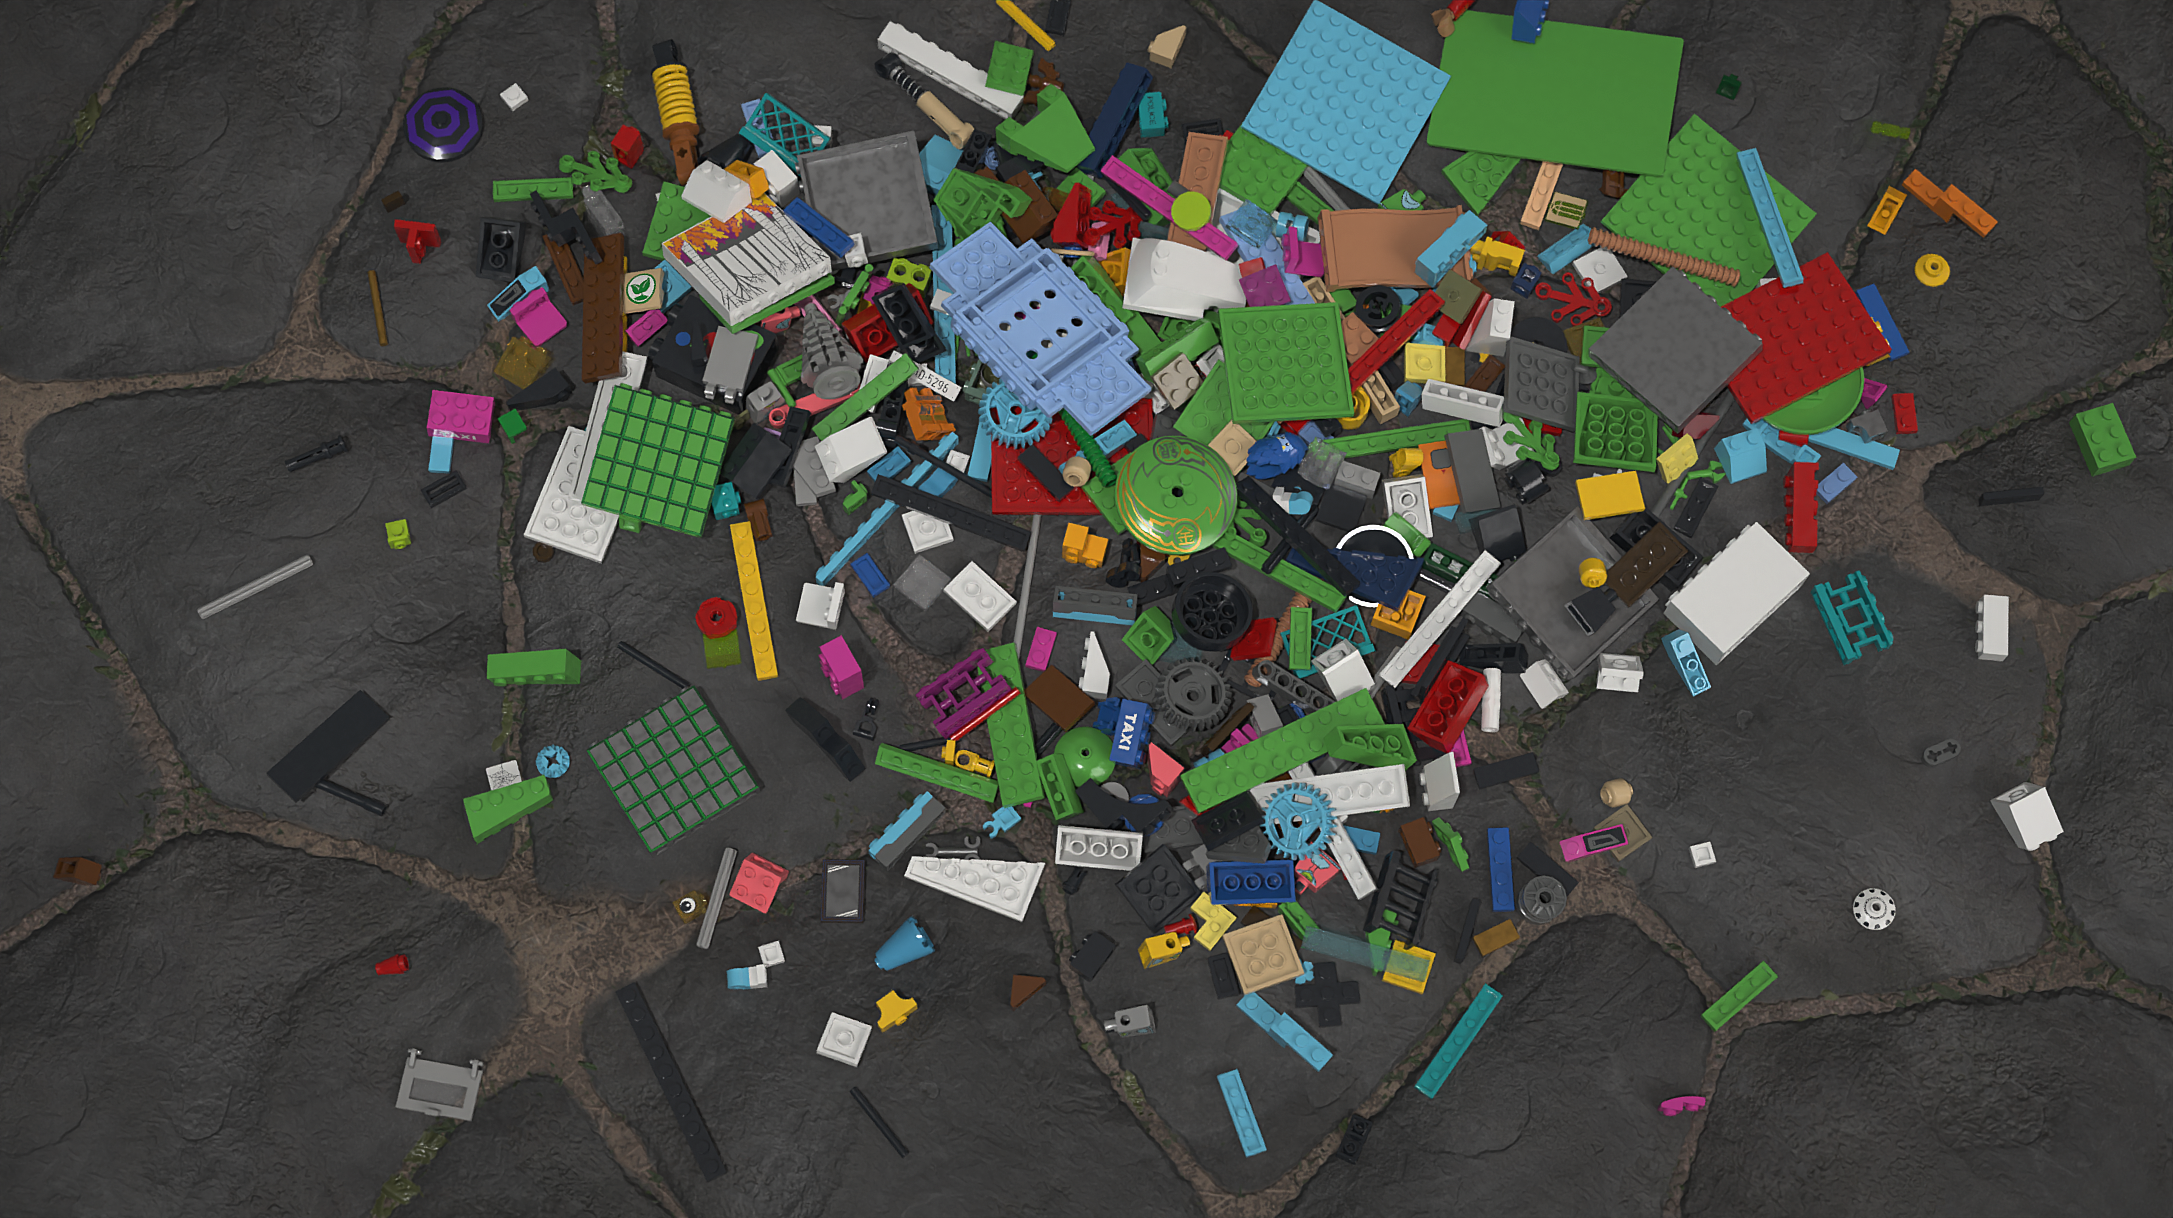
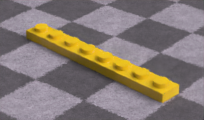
[730,521,778,681]

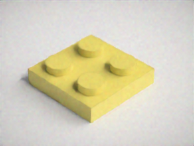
[1404,343,1445,384]
[1656,433,1698,484]

